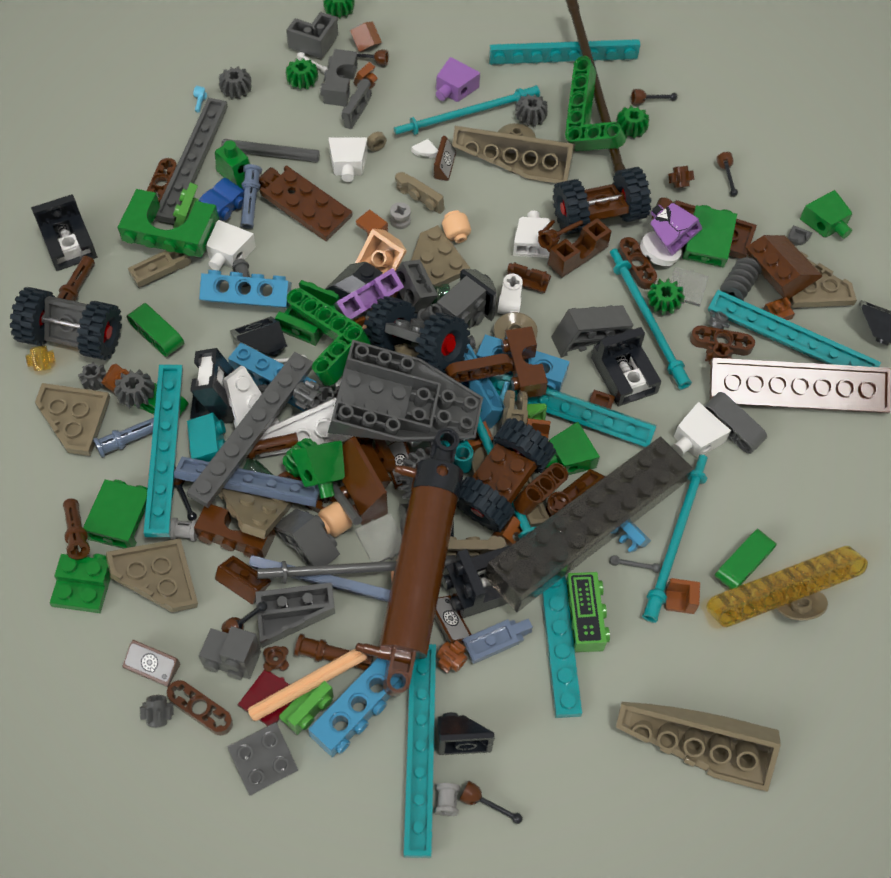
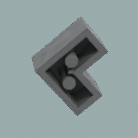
[286,12,338,59]
[437,276,486,329]
[274,508,340,566]
[199,626,261,680]

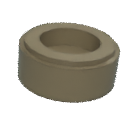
[367,131,387,151]

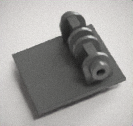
[227,722,298,796]

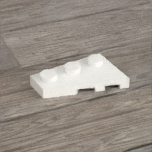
[223,366,279,428]

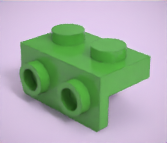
[173,182,199,228]
[279,681,334,735]

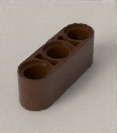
[513,463,569,515]

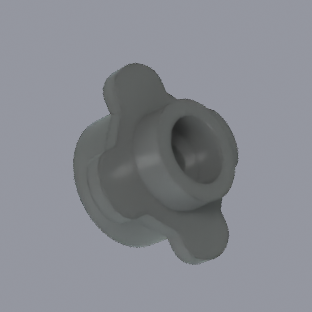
[708,311,730,329]

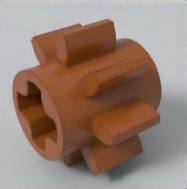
[436,640,468,673]

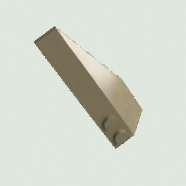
[452,126,575,183]
[616,702,781,792]

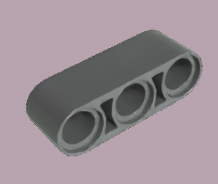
[704,392,767,454]

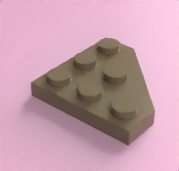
[411,225,470,289]
[789,251,857,308]
[35,383,110,456]
[218,488,293,539]
[106,538,198,613]

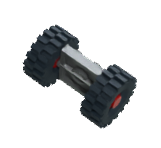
[10,287,122,360]
[364,296,471,374]

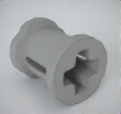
[170,518,197,541]
[435,783,460,816]

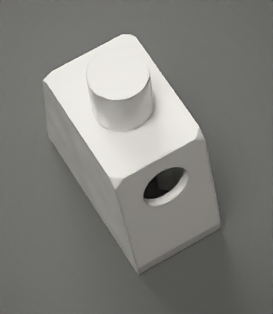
[329,137,368,182]
[513,211,551,258]
[206,220,256,271]
[673,402,731,458]

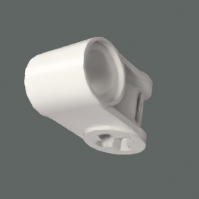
[497,274,523,314]

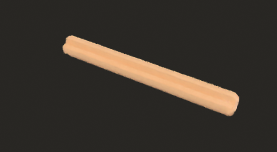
[248,649,367,721]

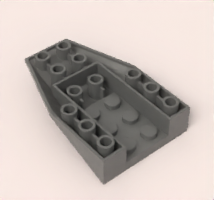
[327,340,483,442]

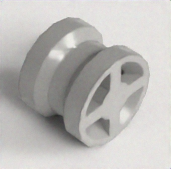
[390,202,411,229]

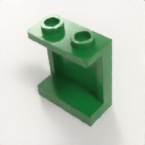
[683,205,737,268]
[275,280,339,346]
[83,479,148,549]

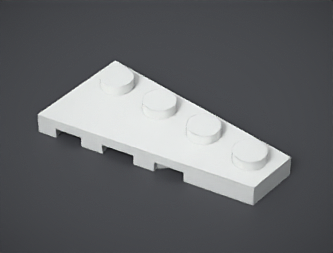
[259,397,353,457]

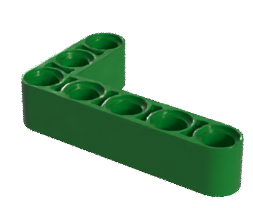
[565,56,626,152]
[287,288,370,386]

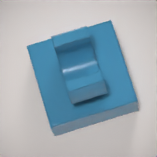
[619,522,651,552]

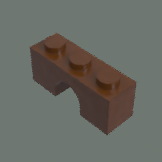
[548,218,612,278]
[501,326,548,398]
[194,504,276,558]

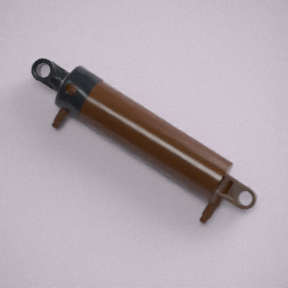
[355,428,463,697]

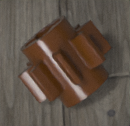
[668,166,694,188]
[705,341,734,365]

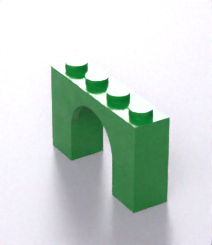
[117,189,219,258]

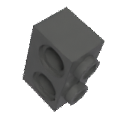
[395,260,438,312]

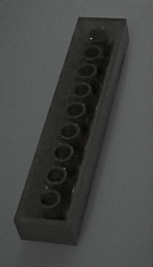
[484,436,694,612]

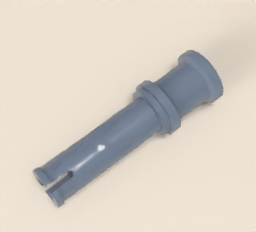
[240,164,262,229]
[93,418,154,458]

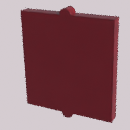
[238,670,294,726]

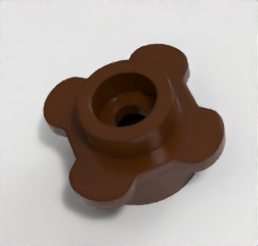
[263,646,289,672]

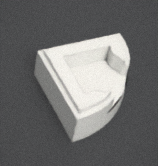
[411,139,438,158]

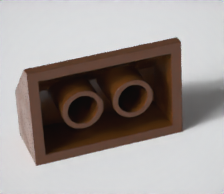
[746,235,822,299]
[336,436,388,526]

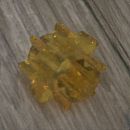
[25,346,55,371]

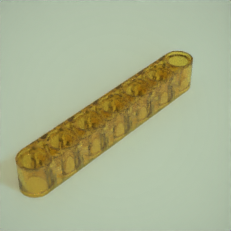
[706,546,868,627]

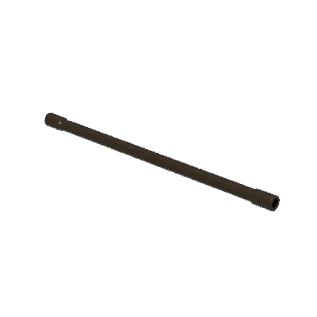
[566,0,626,173]

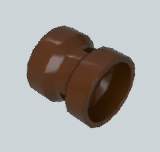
[546,491,572,523]

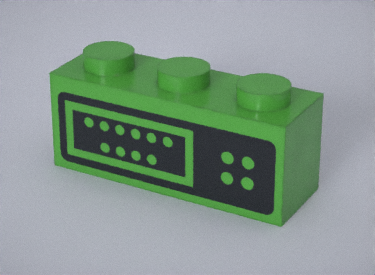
[566,572,610,653]

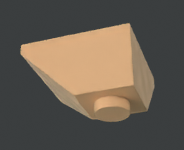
[355,229,407,273]

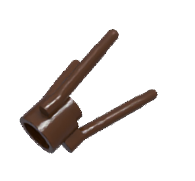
[538,220,583,252]

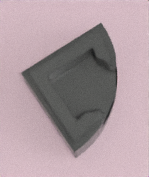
[788,225,813,246]

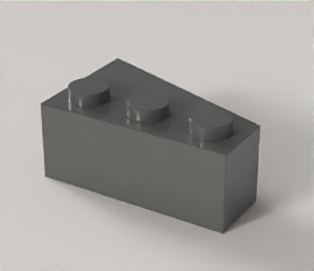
[551,305,634,357]
[255,582,335,648]

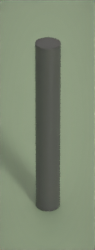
[332,481,362,525]

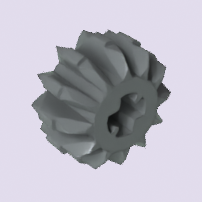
[219,66,252,99]
[515,94,548,127]
[114,369,155,409]

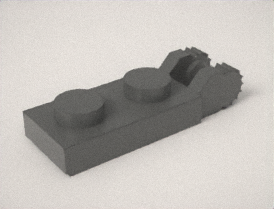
[341,78,372,129]

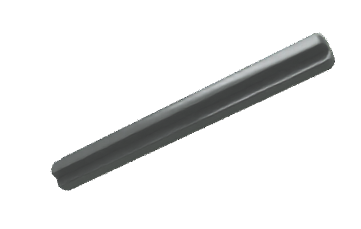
[221,139,320,162]

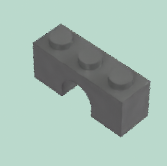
[320,49,358,107]

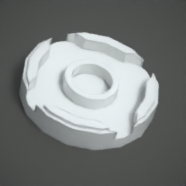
[640,231,681,266]

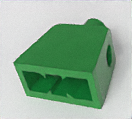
[215,140,250,189]
[800,190,852,239]
[544,422,600,475]
[292,440,345,499]

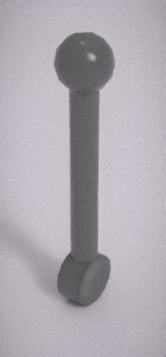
[610,555,661,573]

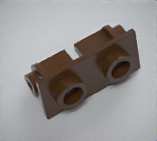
[507,262,551,293]

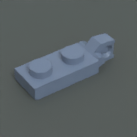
[463,618,533,664]

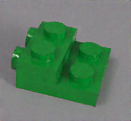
[49,554,111,613]

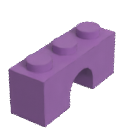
[333,268,404,319]

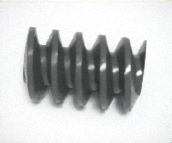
[720,257,762,301]

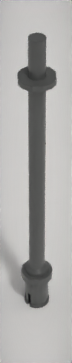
[257,555,456,583]

